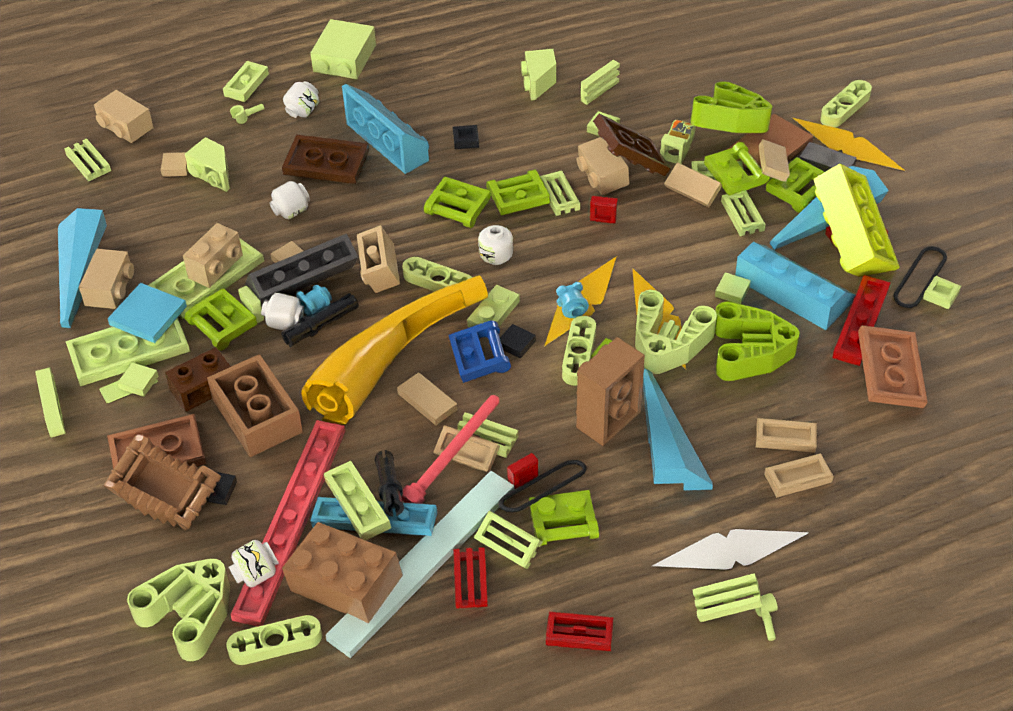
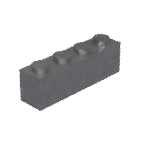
[245,233,358,306]

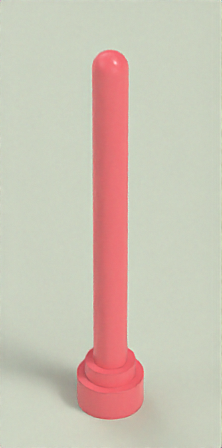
[401,395,500,504]

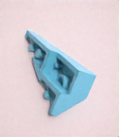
[770,166,889,250]
[58,208,107,328]
[643,369,713,490]

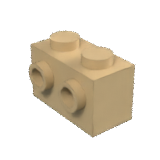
[94,90,153,143]
[576,137,629,196]
[183,223,243,288]
[357,225,400,293]
[79,249,134,309]

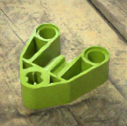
[691,81,772,133]
[715,301,800,381]

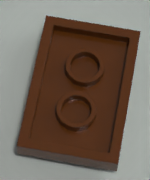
[593,113,671,176]
[282,134,369,184]

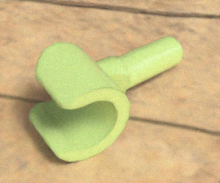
[230,104,264,124]
[755,593,778,641]

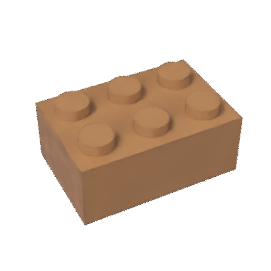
[576,337,645,446]
[207,354,303,457]
[282,522,403,623]

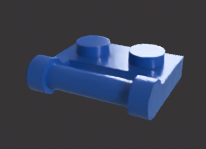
[448,321,511,383]

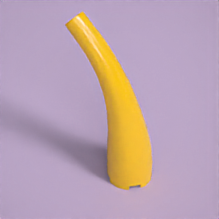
[301,275,488,425]

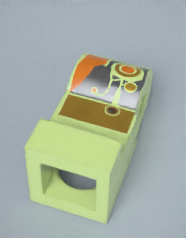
[660,120,696,164]

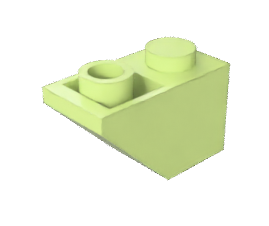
[521,49,556,100]
[185,137,230,192]

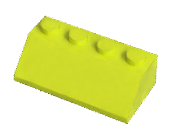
[814,164,900,277]

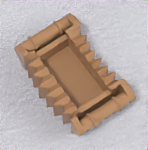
[103,434,221,530]

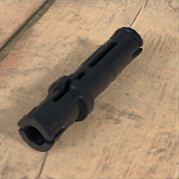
[281,293,359,347]
[374,450,404,517]

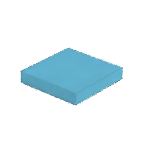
[108,283,187,343]

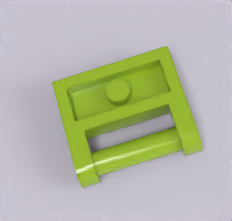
[704,142,770,196]
[766,157,824,213]
[486,169,550,215]
[424,176,491,228]
[184,288,257,351]
[529,490,599,546]

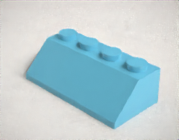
[342,84,429,174]
[735,242,856,330]

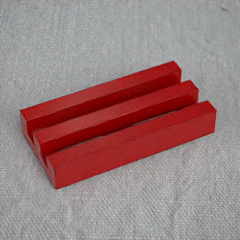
[453,547,488,609]
[546,611,614,651]

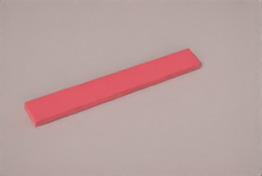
[231,420,345,627]

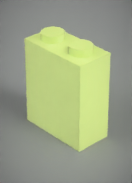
[311,19,376,79]

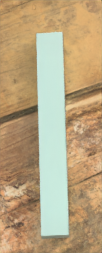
[326,471,514,658]

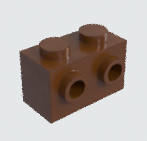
[165,347,231,412]

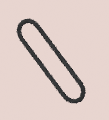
[893,246,947,308]
[499,460,587,513]

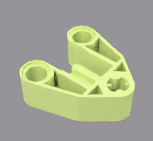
[635,290,717,374]
[127,559,230,661]

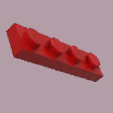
[832,275,891,366]

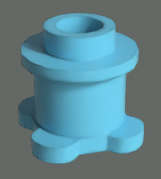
[556,282,589,318]
[296,285,332,316]

